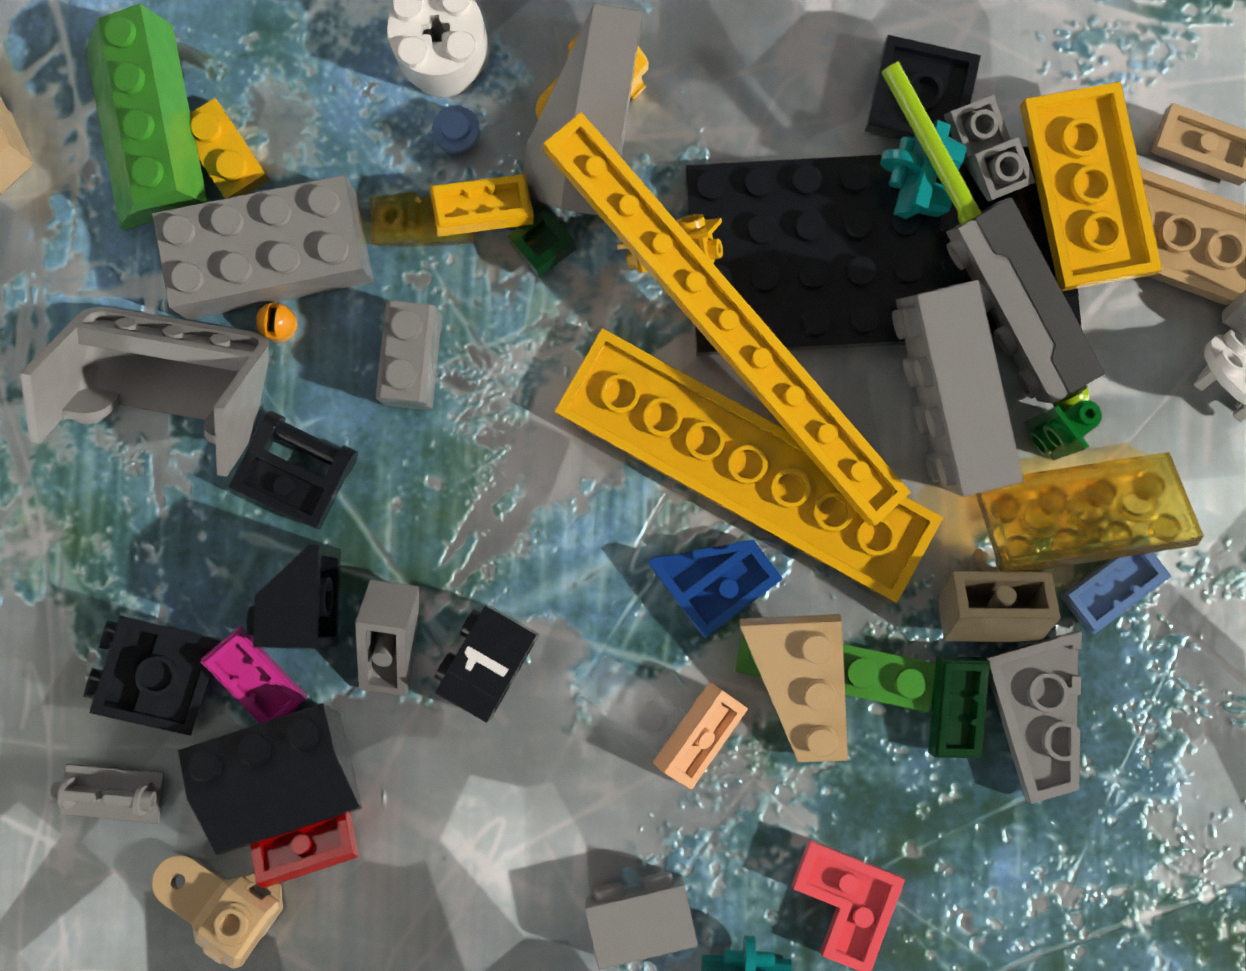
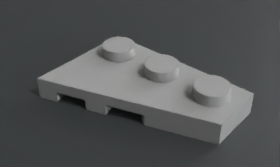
[983,631,1082,804]

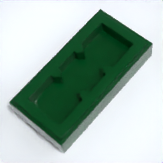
[928,656,990,758]

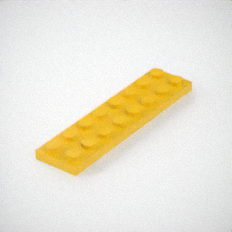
[554,328,944,603]

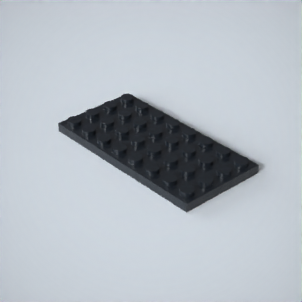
[685,147,1081,356]

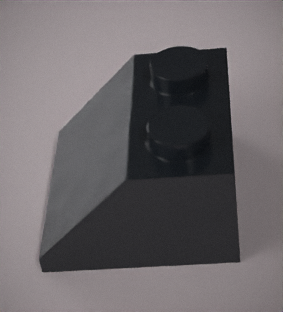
[246,544,341,649]

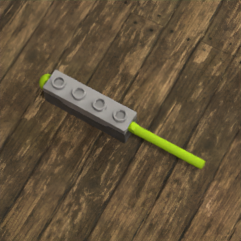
[881,61,1105,412]

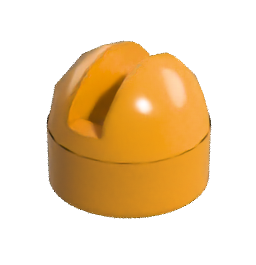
[255,302,297,343]

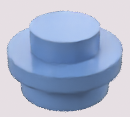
[432,105,480,154]

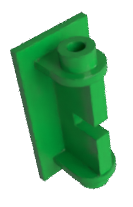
[1024,400,1102,461]

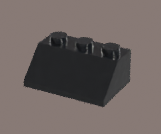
[178,703,362,855]

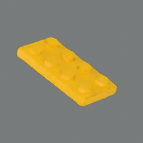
[1020,82,1162,291]

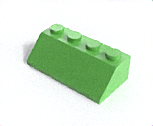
[86,3,208,230]

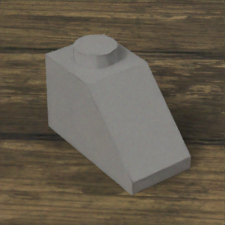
[355,580,419,696]

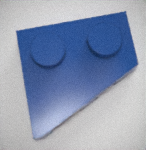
[647,540,783,638]

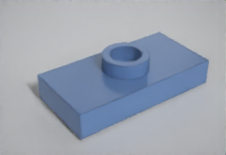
[1059,537,1172,635]

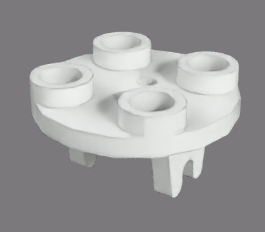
[1194,328,1246,422]

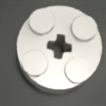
[387,0,490,97]

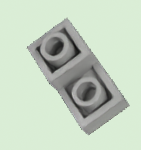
[944,94,1035,201]

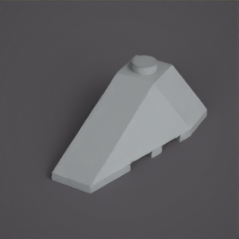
[523,3,643,216]

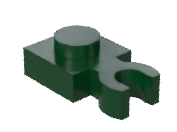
[505,208,576,277]

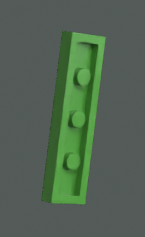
[734,633,936,713]

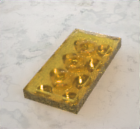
[976,452,1204,572]

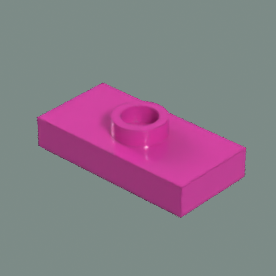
[200,625,307,723]

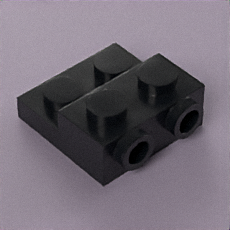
[83,611,221,736]

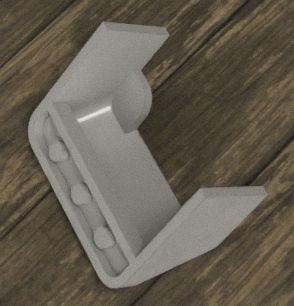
[20,307,269,477]

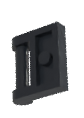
[229,411,358,530]

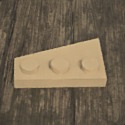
[740,614,848,763]

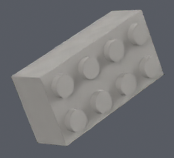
[152,175,374,320]
[892,280,1024,497]

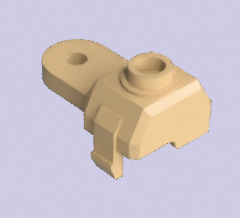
[152,855,283,969]

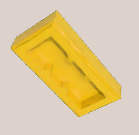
[429,174,534,237]

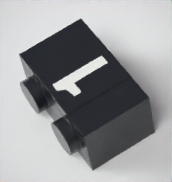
[434,605,540,723]

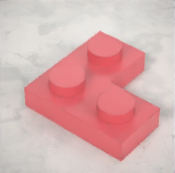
[791,839,905,971]

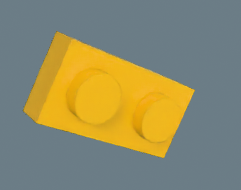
[190,98,270,199]

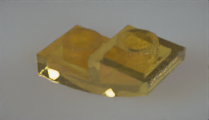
[370,192,474,247]

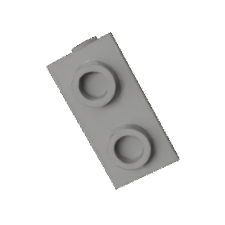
[49,764,165,824]

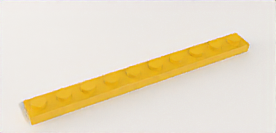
[542,112,911,526]

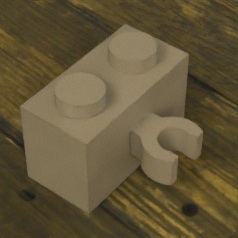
[937,549,1061,642]

